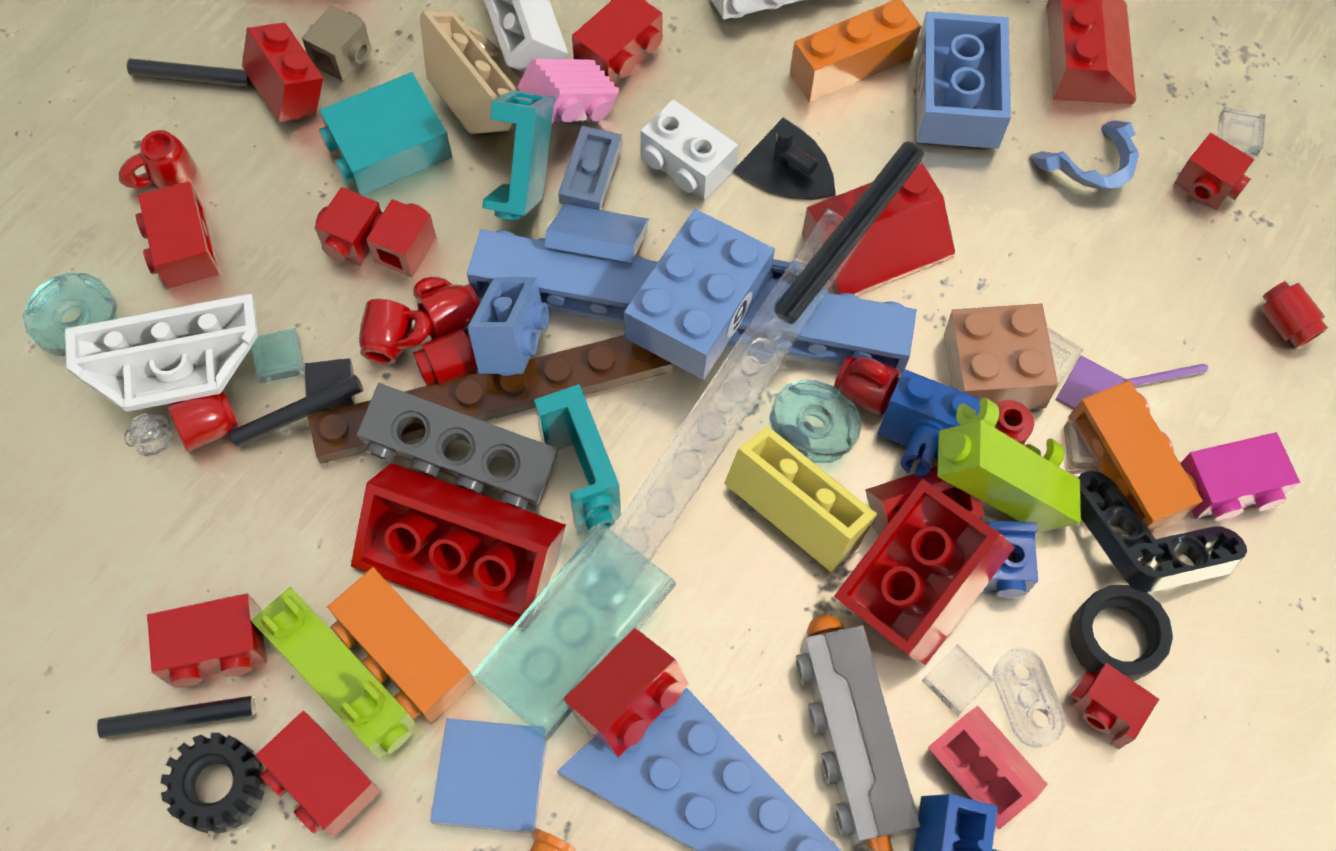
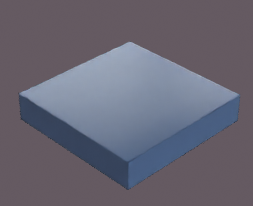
[545,204,648,263]
[430,718,548,834]

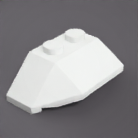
[65,293,258,412]

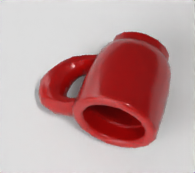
[118,130,197,189]
[413,277,480,339]
[359,299,432,364]
[834,356,901,416]
[167,391,238,452]

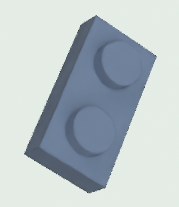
[558,126,622,210]

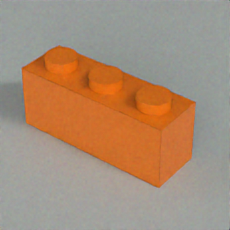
[790,0,921,102]
[1068,380,1202,531]
[327,567,476,724]

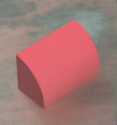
[928,705,1048,830]

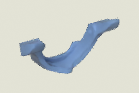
[1031,120,1139,189]

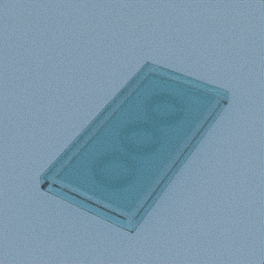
[472,523,677,740]

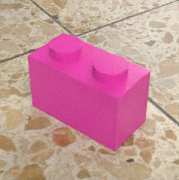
[1180,432,1301,521]

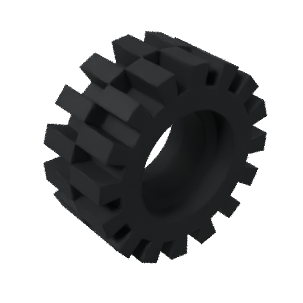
[160,733,265,834]

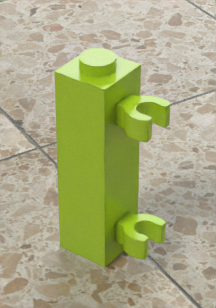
[938,397,1081,532]
[251,587,415,758]

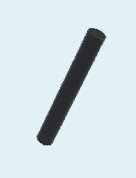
[127,58,252,87]
[229,375,363,447]
[97,695,256,739]

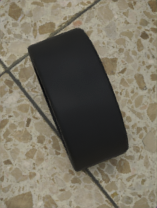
[1069,585,1173,681]

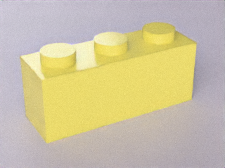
[724,426,877,573]

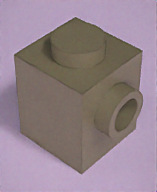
[301,5,372,81]

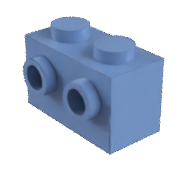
[468,277,549,376]

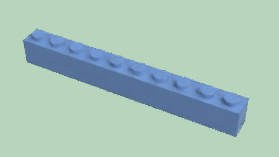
[467,229,917,374]

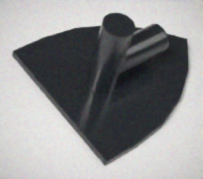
[733,117,836,200]

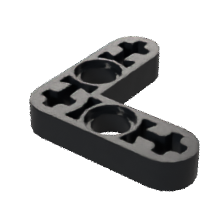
[1078,471,1247,592]

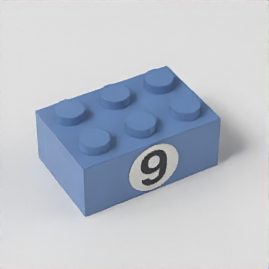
[916,11,1011,149]
[624,209,775,380]

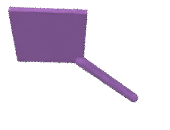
[1055,355,1208,410]

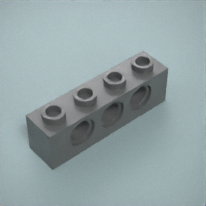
[357,383,558,510]

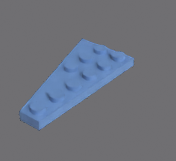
[557,687,841,851]

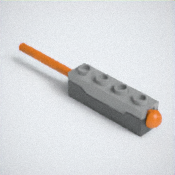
[795,614,921,851]

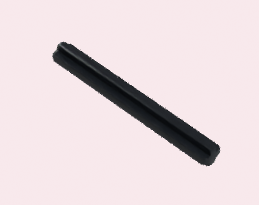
[774,141,924,324]

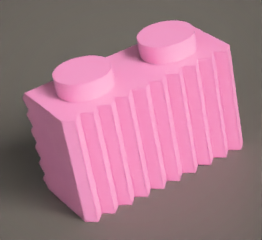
[517,59,619,123]

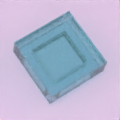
[252,328,305,384]

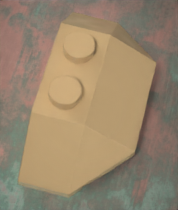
[420,11,523,134]

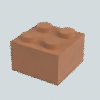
[944,303,1058,409]

